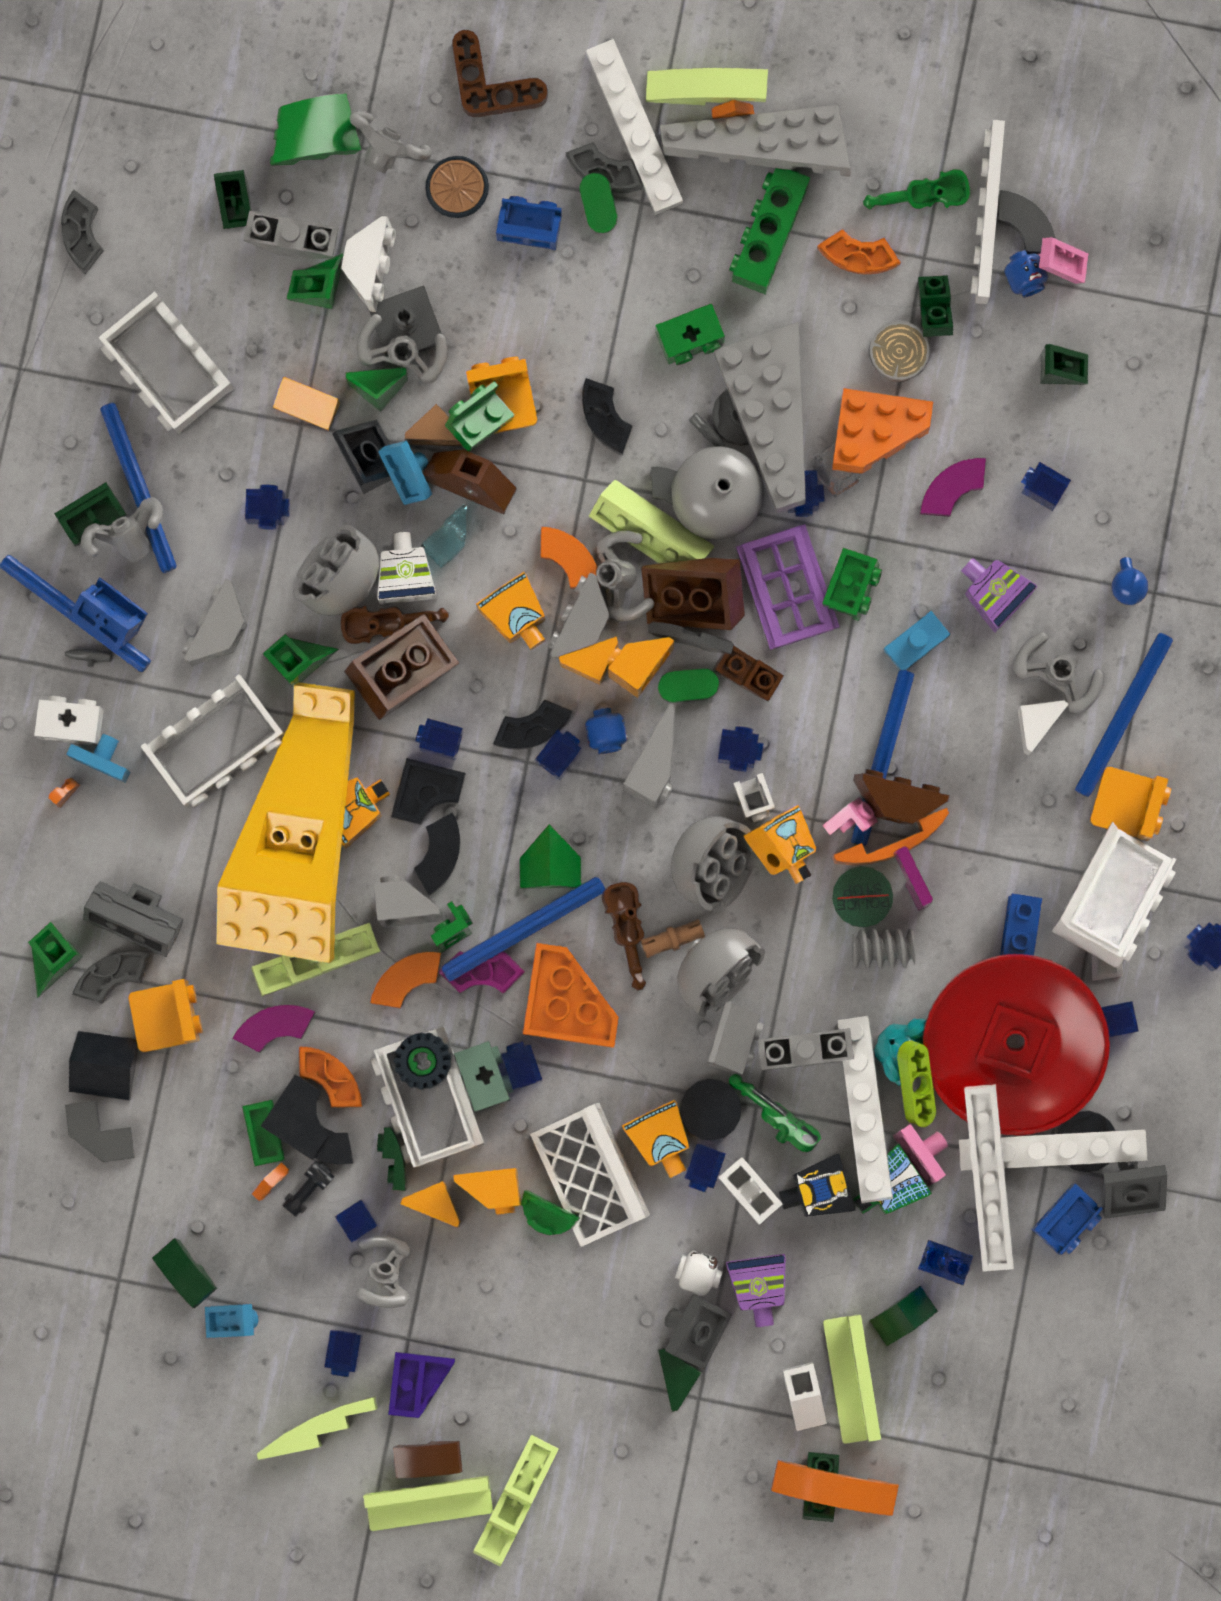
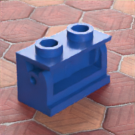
[496,196,562,250]
[71,577,148,650]
[1000,893,1042,956]
[1031,1183,1103,1255]

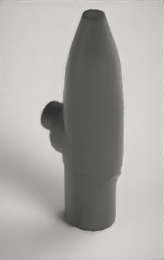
[689,413,726,447]
[65,649,112,667]

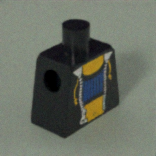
[779,1154,856,1217]

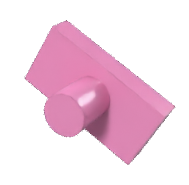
[1038,237,1088,284]
[893,1124,948,1186]

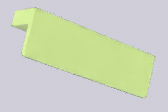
[589,480,714,564]
[823,1314,881,1444]
[363,1476,493,1531]

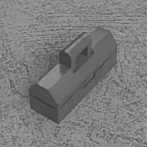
[83,881,183,957]

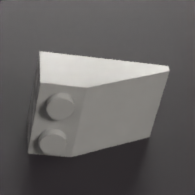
[623,704,675,809]
[707,1001,763,1076]

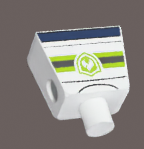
[378,532,437,605]

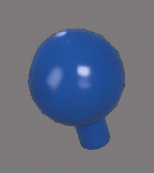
[1111,557,1148,605]

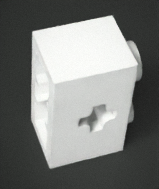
[34,696,104,746]
[718,1157,782,1225]

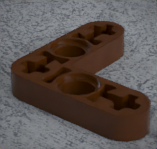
[452,30,548,117]

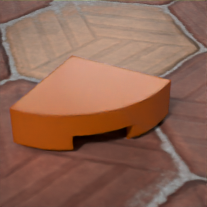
[711,100,754,119]
[48,778,80,808]
[252,1162,289,1201]

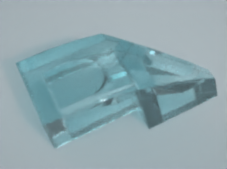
[421,504,467,569]

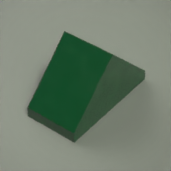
[214,170,252,229]
[1040,344,1088,385]
[869,1286,938,1346]
[658,1348,701,1412]

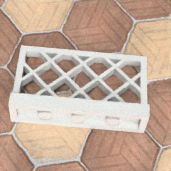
[530,1103,650,1247]

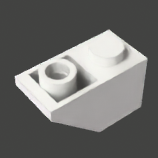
[782,1362,827,1431]

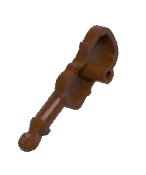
[341,605,449,644]
[601,882,646,991]

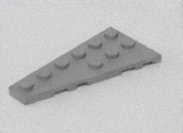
[660,104,851,177]
[714,322,805,514]

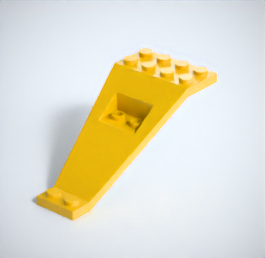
[216,682,355,963]

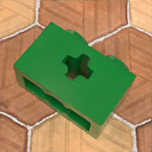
[655,303,725,365]

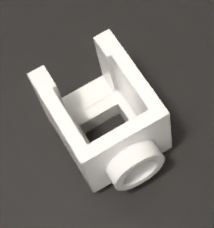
[733,773,775,823]

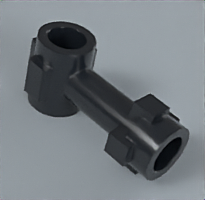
[282,1161,335,1217]

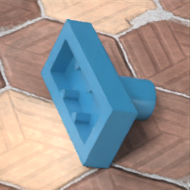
[378,440,433,505]
[883,611,950,670]
[66,734,131,783]
[205,1304,258,1338]

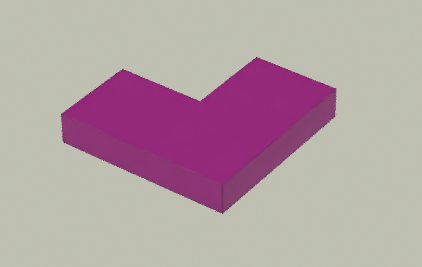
[894,846,933,911]

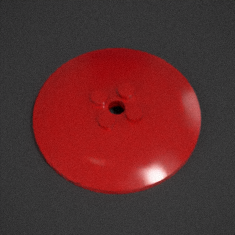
[923,954,1110,1135]

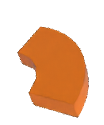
[817,229,901,274]
[540,526,600,589]
[370,952,441,1009]
[299,1047,363,1108]

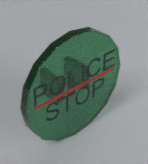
[832,866,893,928]

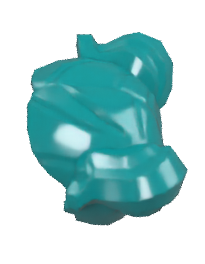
[874,1018,926,1086]

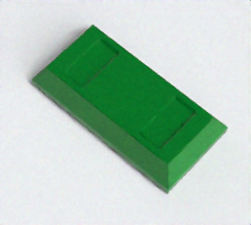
[242,1100,285,1167]

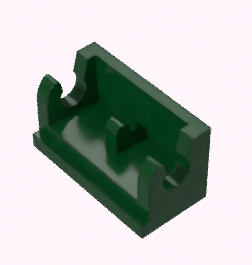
[54,482,127,547]

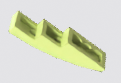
[646,68,768,106]
[251,923,380,997]
[257,1396,378,1460]
[473,1435,559,1567]

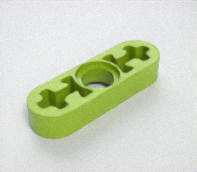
[897,1040,936,1127]

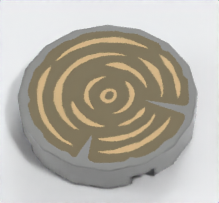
[869,321,930,382]

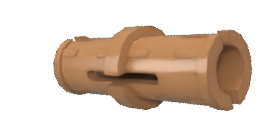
[641,919,705,958]

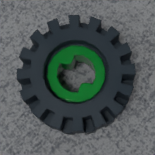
[394,1032,452,1090]

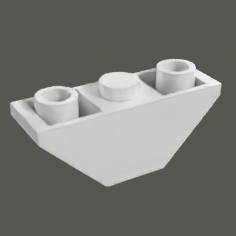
[341,216,396,312]

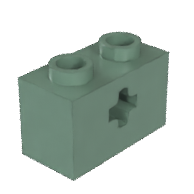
[454,1041,514,1113]

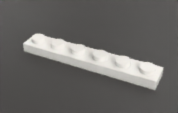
[586,39,683,215]
[970,120,1005,304]
[838,1016,893,1203]
[964,1084,1014,1271]
[959,1130,1148,1171]

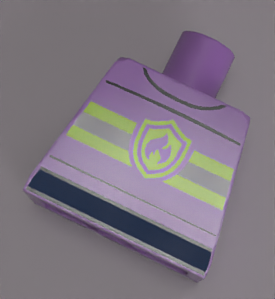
[961,558,1037,633]
[726,1254,786,1327]

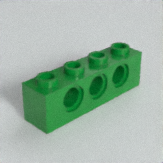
[729,168,811,295]

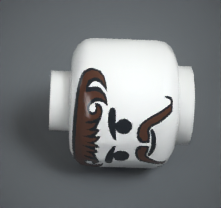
[675,1250,723,1296]

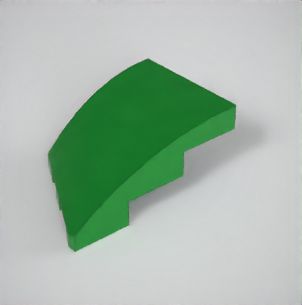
[270,93,361,166]

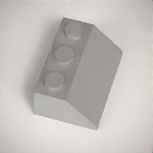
[374,876,444,928]

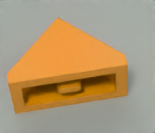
[559,637,618,685]
[400,1181,461,1228]

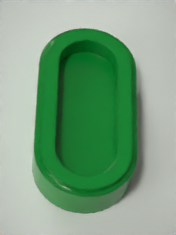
[579,173,618,233]
[658,668,719,703]

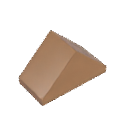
[405,404,462,446]

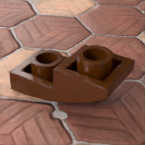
[713,645,784,702]
[393,1441,463,1478]

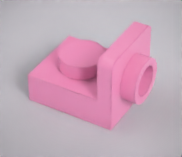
[822,797,878,835]

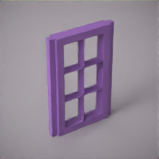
[736,524,840,650]

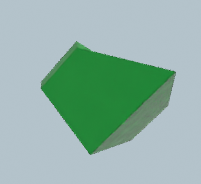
[287,253,344,309]
[346,368,408,412]
[262,634,339,689]
[520,824,581,889]
[28,922,83,998]

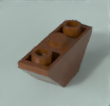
[423,449,517,514]
[853,769,949,825]

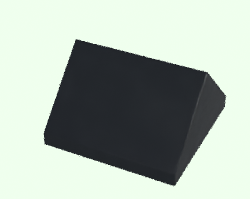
[332,419,391,494]
[69,1031,138,1101]

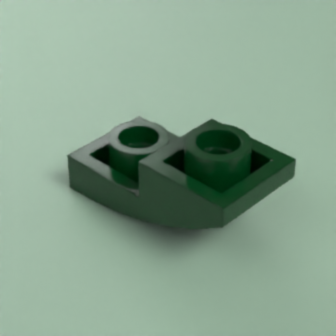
[918,275,954,337]
[377,1127,407,1191]
[152,1238,218,1309]
[802,1452,839,1522]

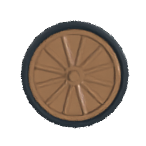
[425,156,489,218]

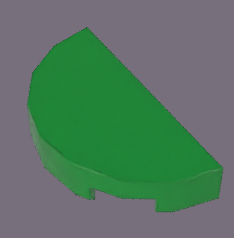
[521,1190,580,1236]

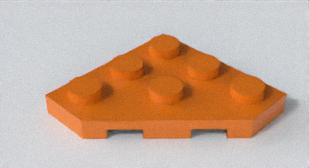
[832,388,933,474]
[523,943,619,1048]

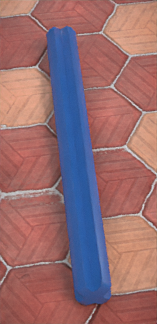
[100,403,177,573]
[0,555,151,672]
[1075,633,1173,797]
[851,670,914,846]
[441,877,605,981]

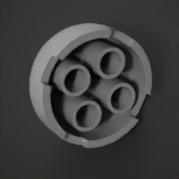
[671,446,764,539]
[293,525,379,616]
[671,816,754,911]
[677,928,765,1017]

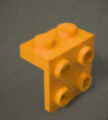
[466,356,537,434]
[1090,767,1171,841]
[128,979,203,1052]

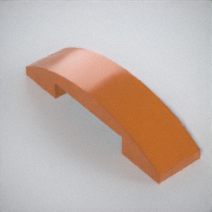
[832,808,949,865]
[771,1460,899,1516]

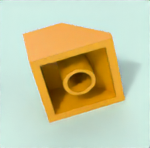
[607,637,674,698]
[453,1168,521,1215]

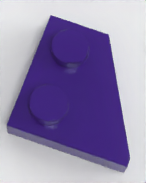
[388,1352,455,1418]

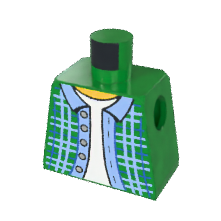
[853,1144,932,1215]

